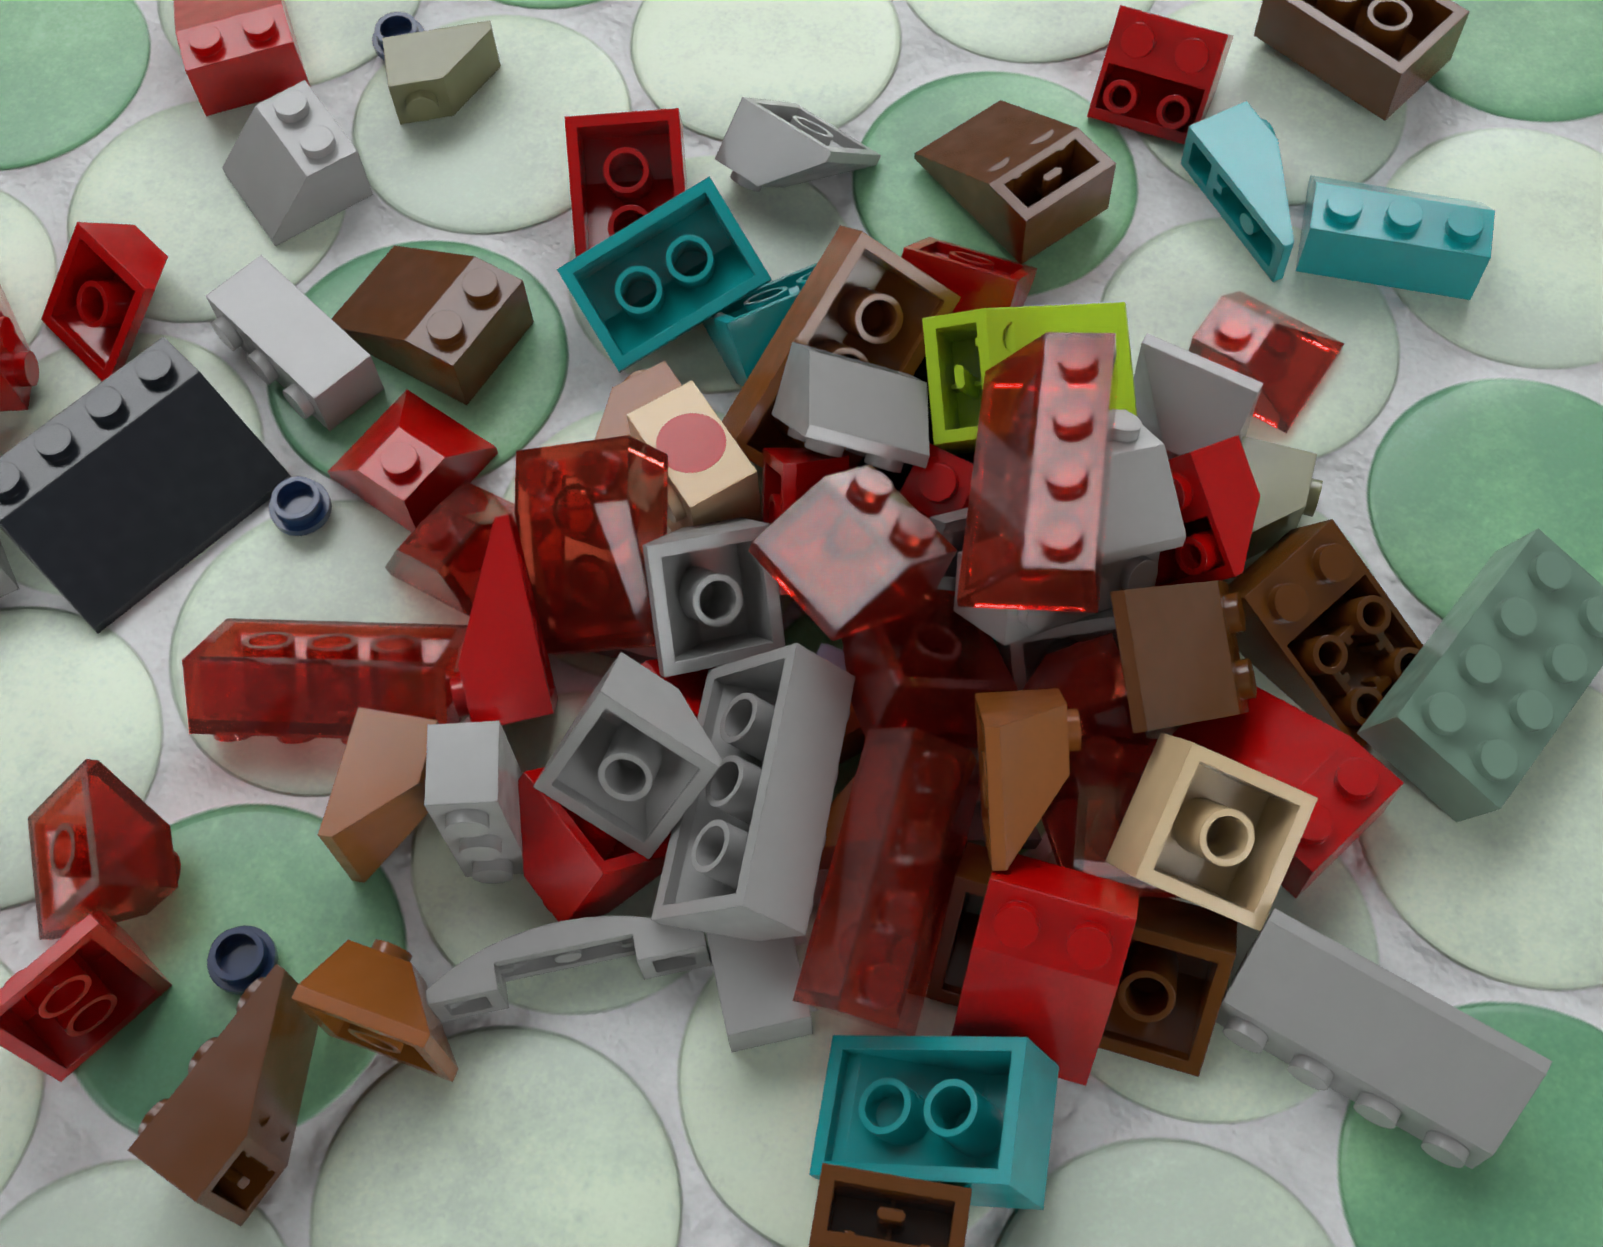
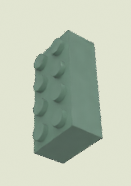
[1357,528,1603,822]

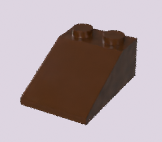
[331,245,534,405]
[1110,580,1257,733]

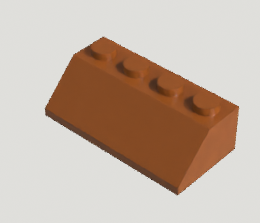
[722,225,961,468]

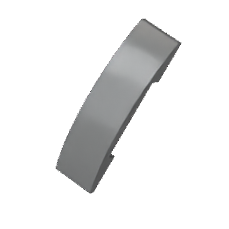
[426,916,711,1022]

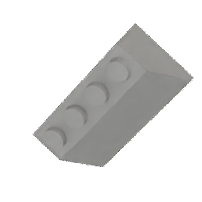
[651,643,855,942]
[1216,908,1552,1169]

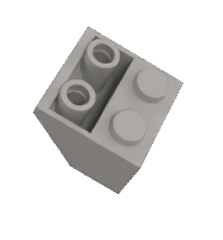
[772,342,930,473]

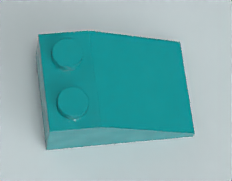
[809,1035,1059,1210]

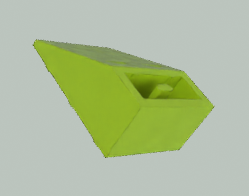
[922,302,1137,455]

